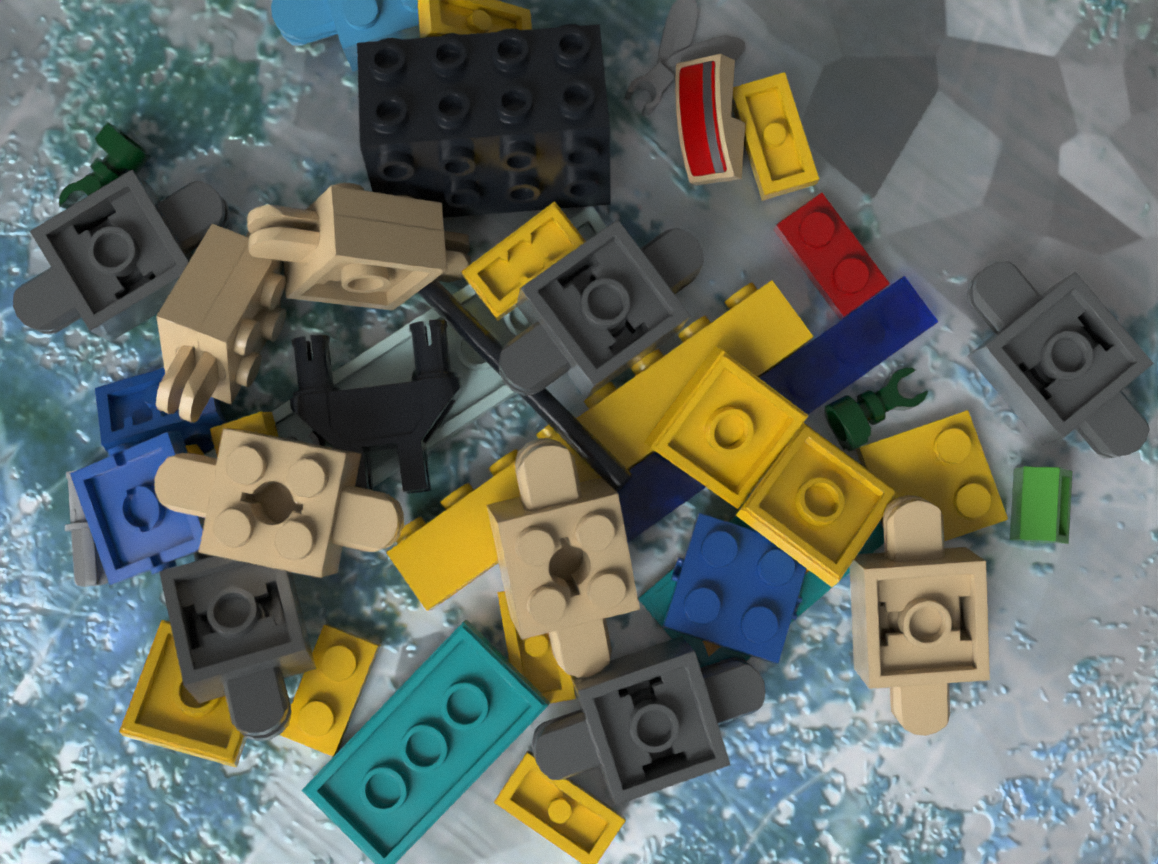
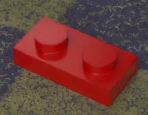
[773,192,890,320]

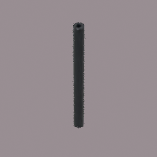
[417,279,633,492]

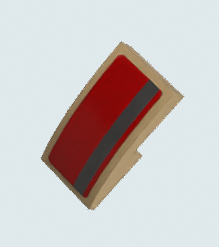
[675,54,745,186]

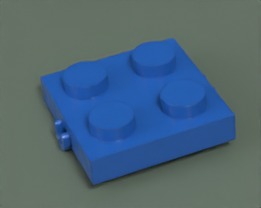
[70,431,205,585]
[662,513,807,664]

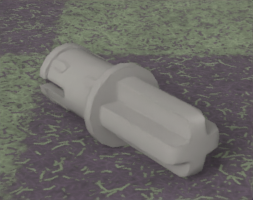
[64,470,109,587]

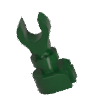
[59,122,151,209]
[824,368,928,452]

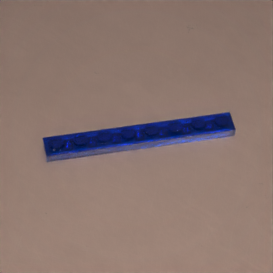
[617,276,938,543]

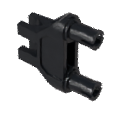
[290,320,463,494]

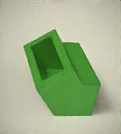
[1010,466,1073,544]

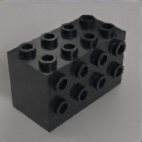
[357,24,611,218]

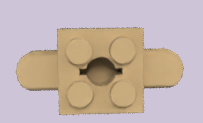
[247,183,471,311]
[156,224,286,423]
[155,428,404,578]
[487,438,640,677]
[850,495,990,736]

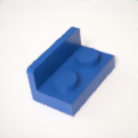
[95,368,228,454]

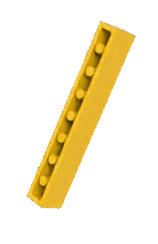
[386,280,814,611]

